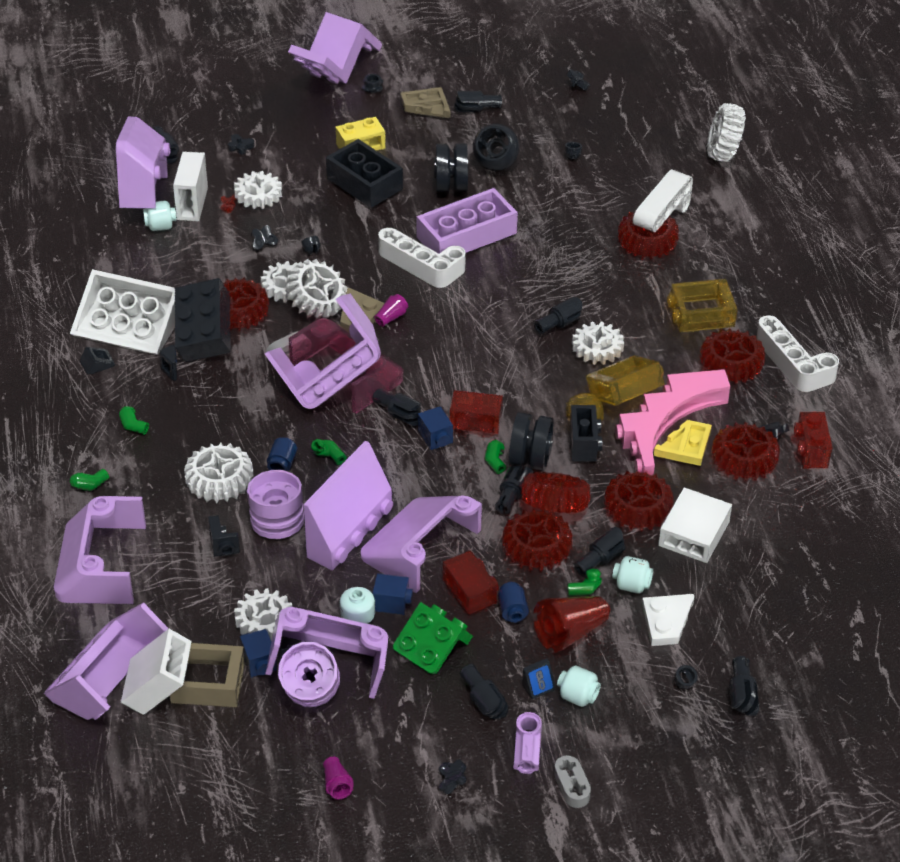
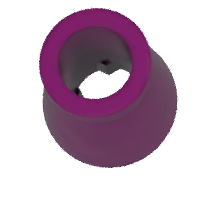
[374,294,408,327]
[323,757,354,799]

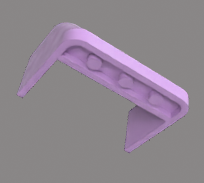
[116,117,170,208]
[265,294,381,409]
[54,496,146,604]
[44,602,169,720]
[266,607,388,698]

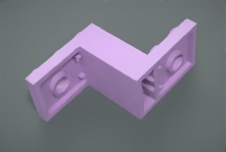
[288,12,382,84]

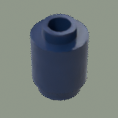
[267,438,298,471]
[498,582,529,622]

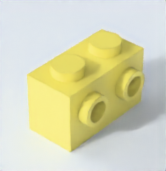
[336,117,385,151]

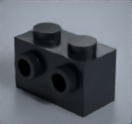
[570,405,602,461]

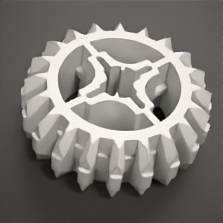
[707,103,746,162]
[285,259,348,320]
[184,443,253,503]

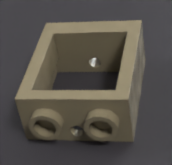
[170,643,245,707]

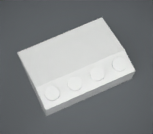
[70,269,175,355]

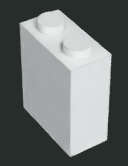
[173,152,208,221]
[659,488,732,563]
[121,629,192,715]

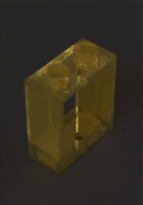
[667,279,737,332]
[586,355,665,406]

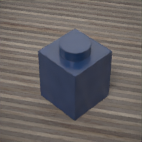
[418,406,453,450]
[372,574,413,615]
[240,629,277,677]

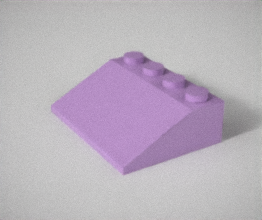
[304,441,393,571]

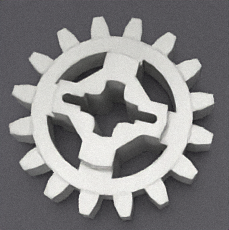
[234,171,282,209]
[261,261,305,303]
[572,322,624,365]
[234,589,292,641]

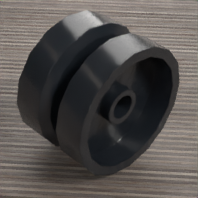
[434,143,468,192]
[508,412,554,471]

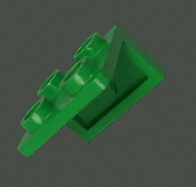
[393,602,473,674]

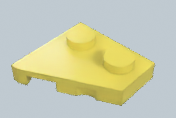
[654,420,712,466]

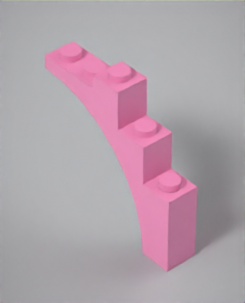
[615,369,730,484]

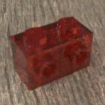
[450,390,503,434]
[794,412,832,469]
[443,550,499,615]

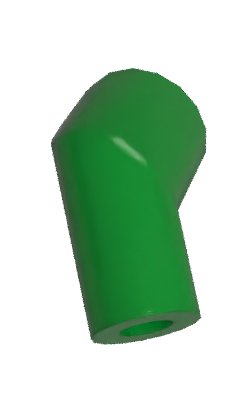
[119,406,149,434]
[311,439,347,465]
[484,440,506,474]
[70,469,110,491]
[567,569,602,596]

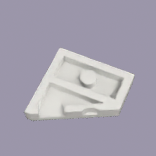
[642,594,694,646]

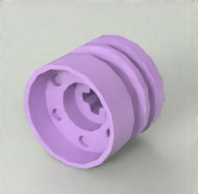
[247,470,305,539]
[278,642,340,707]

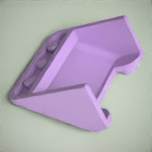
[361,496,482,593]

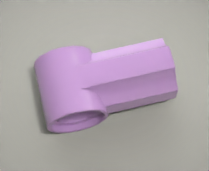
[514,712,542,774]

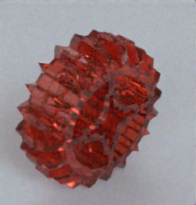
[618,209,679,259]
[223,277,269,331]
[700,328,765,384]
[711,421,780,481]
[604,469,674,532]
[521,471,591,514]
[502,508,573,572]

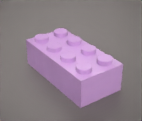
[417,188,518,254]

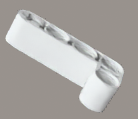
[633,169,693,232]
[378,228,466,288]
[756,316,839,392]

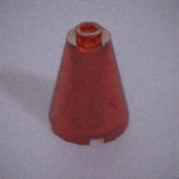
[533,596,610,652]

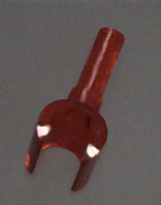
[220,194,237,213]

